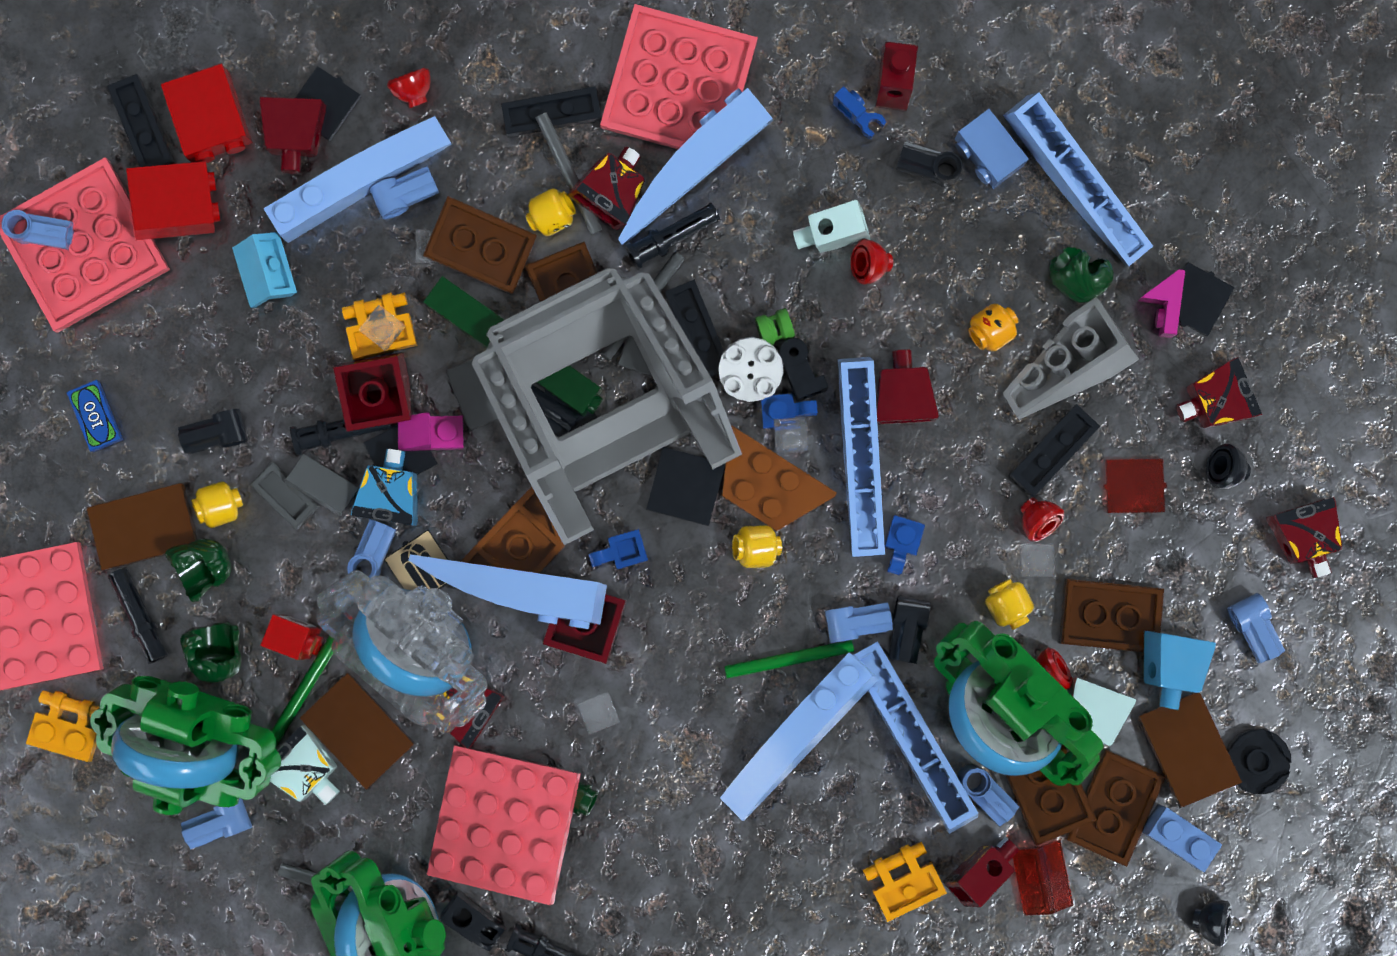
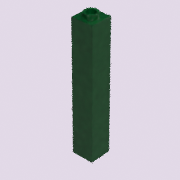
[423,276,603,417]

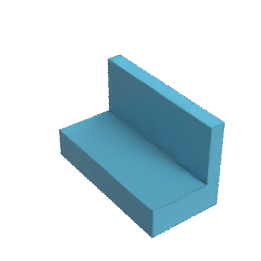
[232,232,297,308]

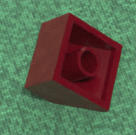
[333,352,411,431]

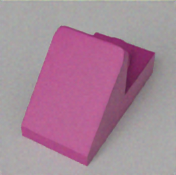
[1138,270,1185,338]
[398,412,464,451]

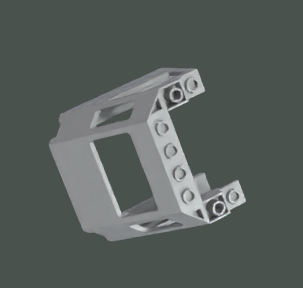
[471,268,742,545]

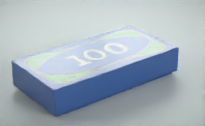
[67,380,123,452]

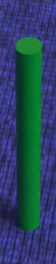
[271,635,341,749]
[724,640,854,679]

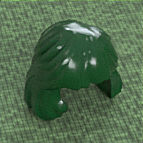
[1050,247,1114,303]
[165,539,232,602]
[180,621,241,682]

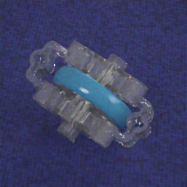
[316,570,488,733]

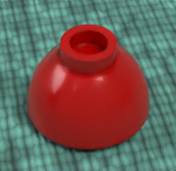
[387,67,431,108]
[851,239,893,285]
[1020,498,1064,541]
[1036,647,1073,690]

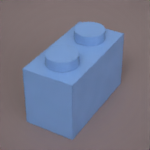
[955,109,1028,189]
[1142,804,1222,873]

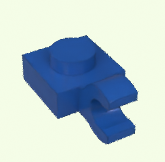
[833,86,886,139]
[761,393,818,429]
[884,515,925,575]
[588,529,648,570]

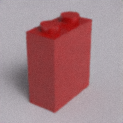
[161,63,253,163]
[126,161,220,240]

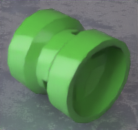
[755,308,795,346]

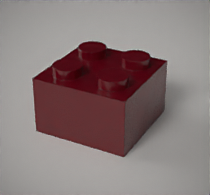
[543,594,627,664]

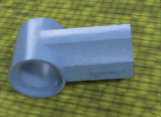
[370,166,439,220]
[2,210,74,250]
[347,519,397,585]
[1227,593,1285,663]
[825,603,893,643]
[957,764,1019,827]
[181,798,253,849]

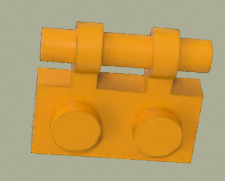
[342,292,418,361]
[26,690,100,762]
[863,841,947,922]

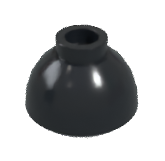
[1206,444,1251,489]
[1192,900,1232,947]

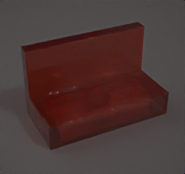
[1013,840,1073,916]

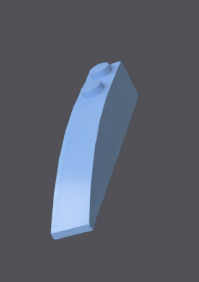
[618,88,773,245]
[1003,92,1153,266]
[263,116,452,243]
[837,357,885,557]
[409,554,607,629]
[854,641,979,834]
[720,653,879,821]

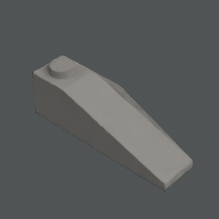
[1003,297,1139,419]

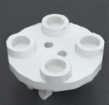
[718,337,783,402]

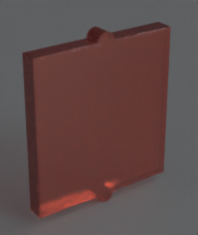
[1103,459,1167,513]

